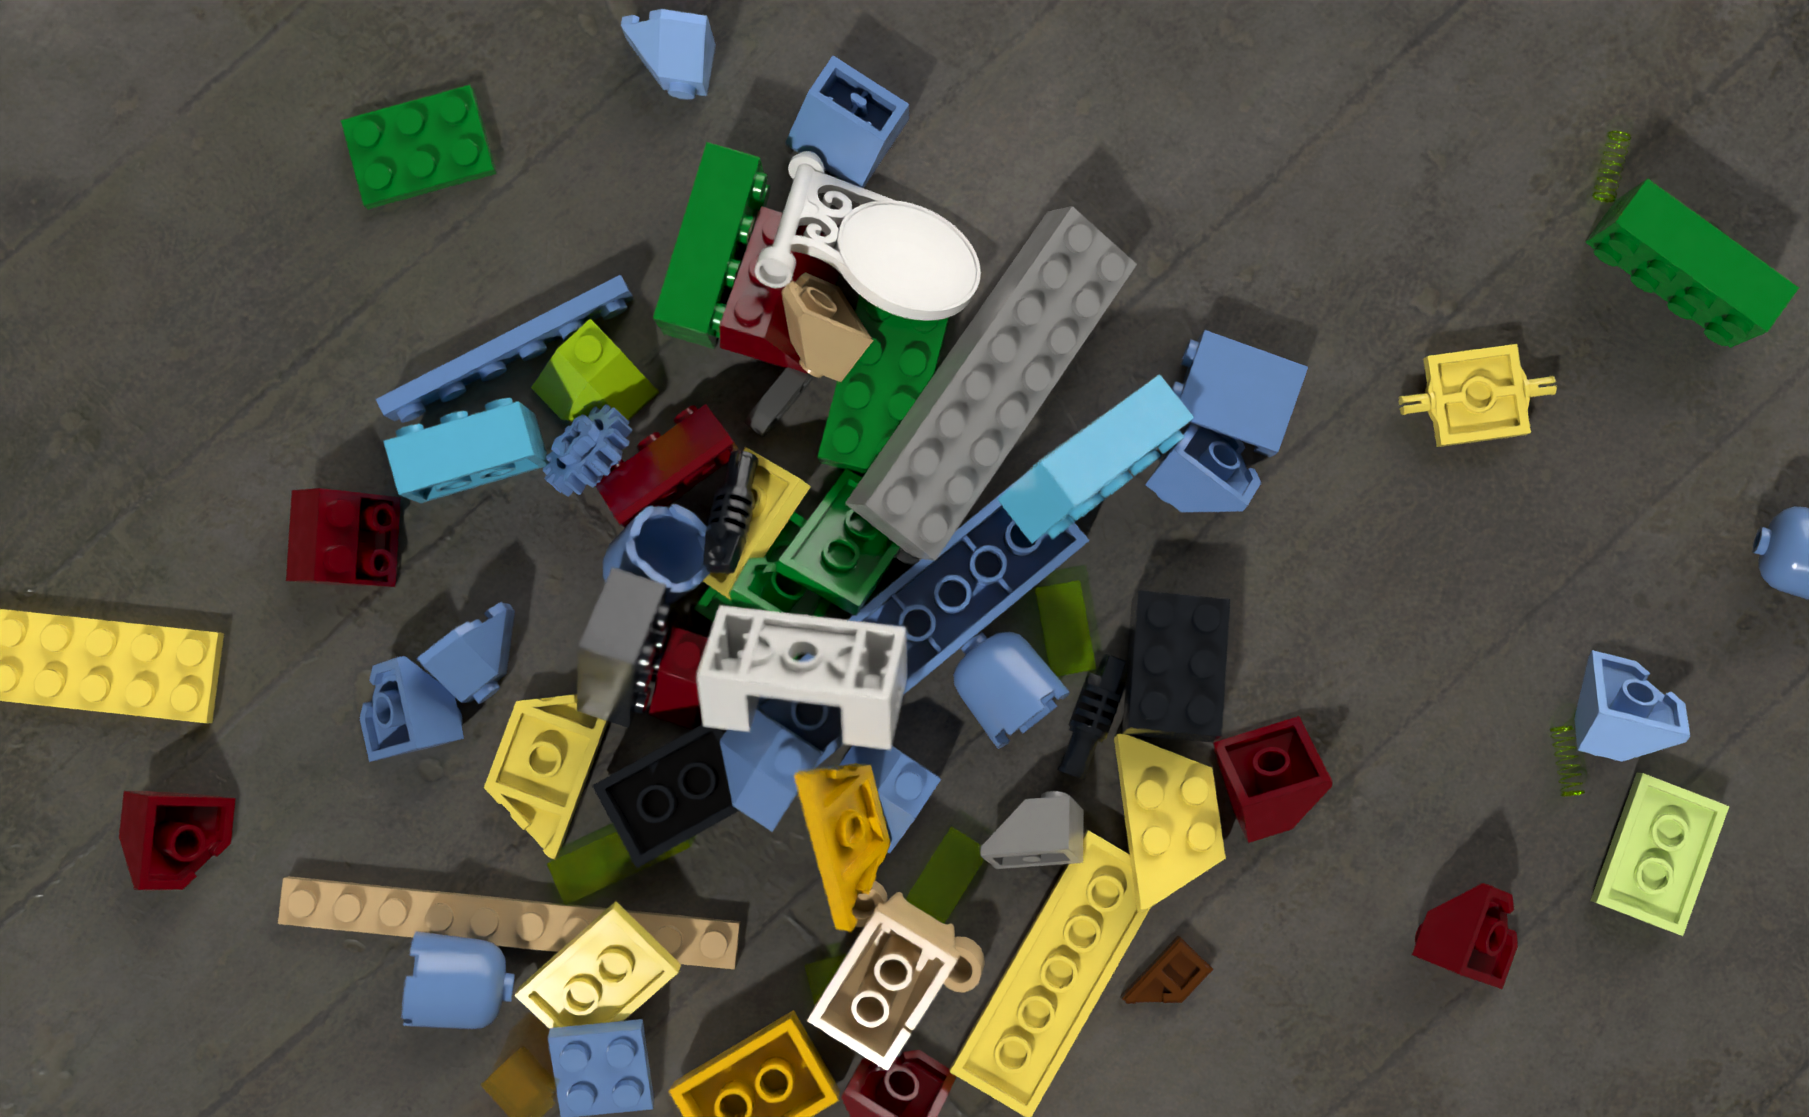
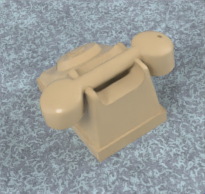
[807,881,985,1070]

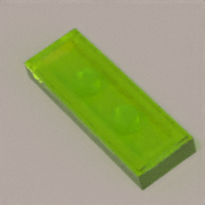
[547,831,691,905]

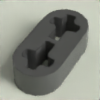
[745,367,814,437]

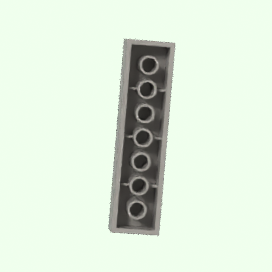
[845,206,1137,561]

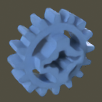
[543,405,632,497]

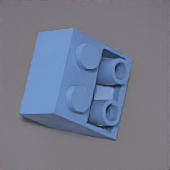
[785,56,909,188]

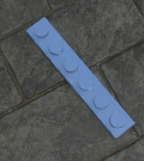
[376,274,634,423]

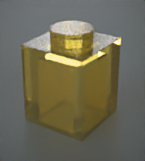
[481,1045,556,1117]

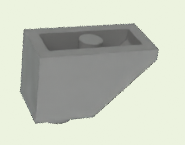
[980,791,1084,869]

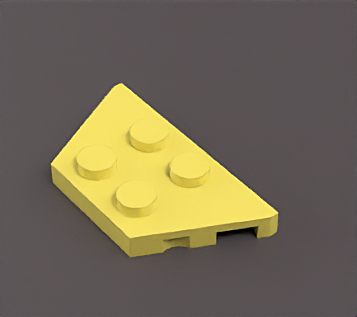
[484,694,609,859]
[1114,734,1226,912]

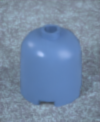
[602,504,710,605]
[1752,506,1809,600]
[954,631,1070,749]
[402,931,515,1029]

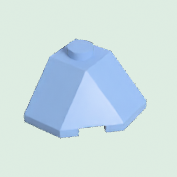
[621,9,715,99]
[1574,650,1690,762]

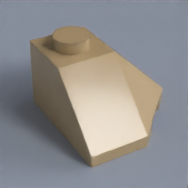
[782,272,873,382]

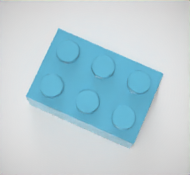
[384,398,549,503]

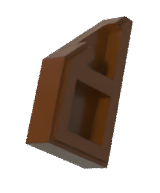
[1120,936,1213,1004]

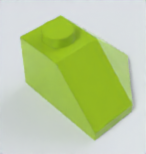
[531,318,659,421]

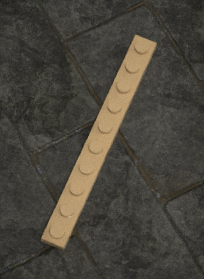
[278,876,741,970]

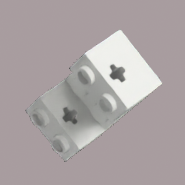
[697,605,907,750]

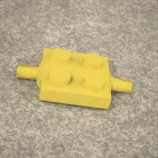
[1399,344,1557,447]

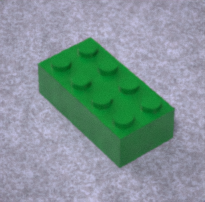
[653,142,771,349]
[1585,178,1799,348]
[818,295,950,475]

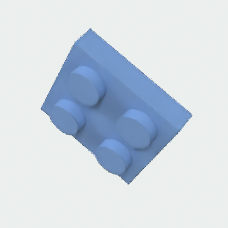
[548,1019,654,1117]

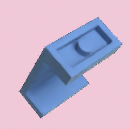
[1172,330,1308,457]

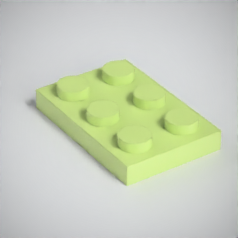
[1590,773,1729,936]

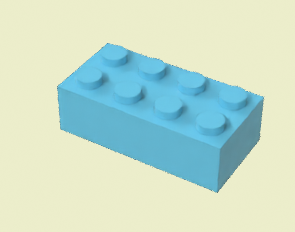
[997,374,1194,543]

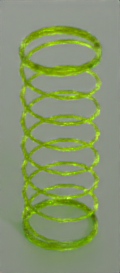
[1592,131,1632,202]
[1549,726,1585,797]

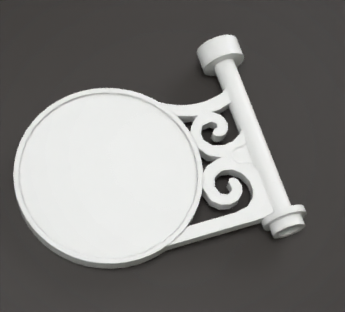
[755,151,981,320]

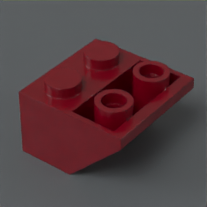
[286,488,401,587]

